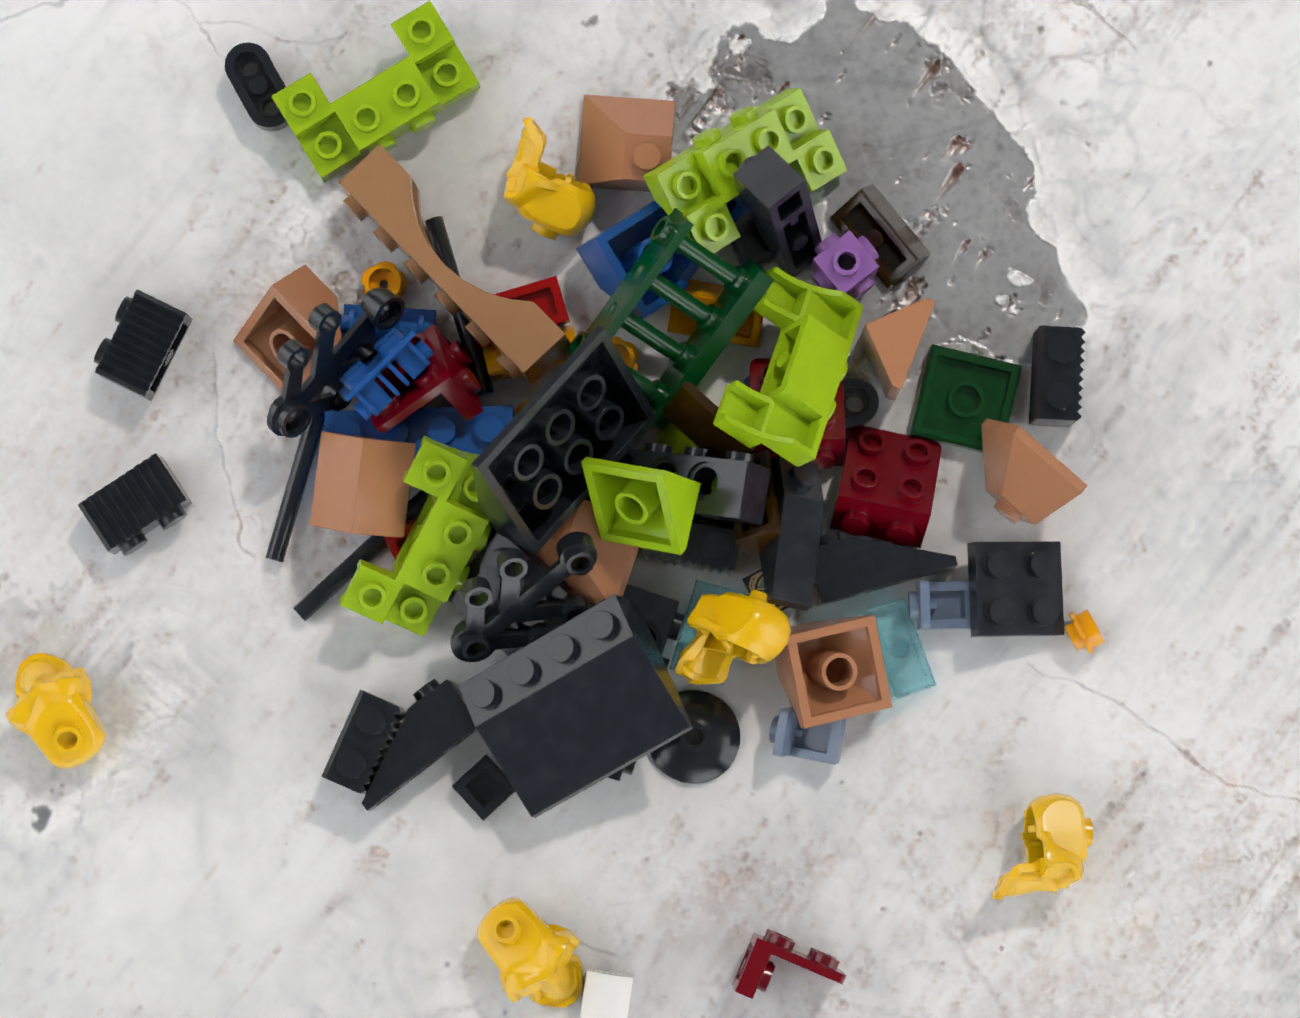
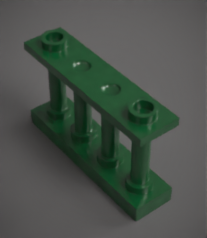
[566,208,774,432]

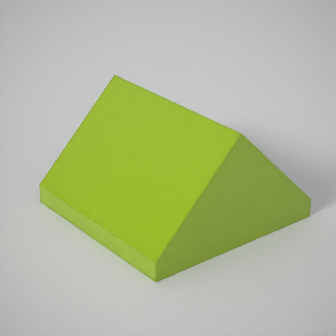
[581,457,701,555]

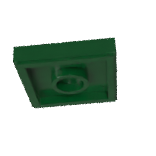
[909,344,1022,453]

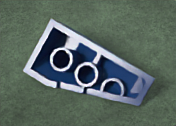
[576,195,746,319]

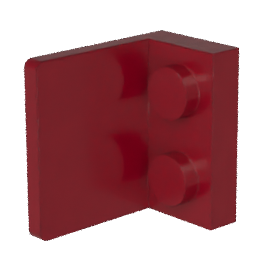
[732,929,846,999]

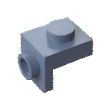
[908,580,971,630]
[769,707,847,765]

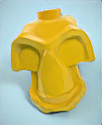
[503,116,596,240]
[675,590,791,685]
[5,653,106,769]
[992,793,1093,901]
[477,897,584,1008]

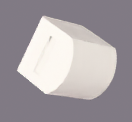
[580,968,634,1018]

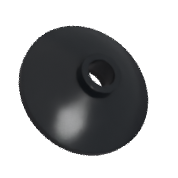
[650,690,740,784]

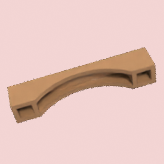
[339,144,571,385]

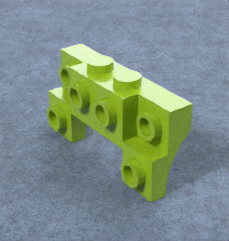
[271,0,480,182]
[643,88,847,253]
[713,266,864,467]
[339,436,491,637]

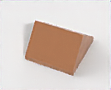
[859,298,936,401]
[310,431,416,538]

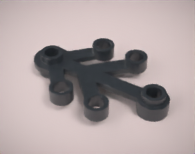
[267,288,405,438]
[450,531,597,662]

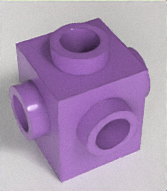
[811,230,879,300]

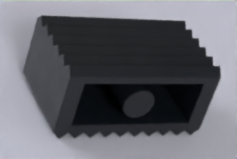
[94,289,193,401]
[1029,325,1086,427]
[78,453,192,556]
[642,518,739,576]
[321,690,406,794]

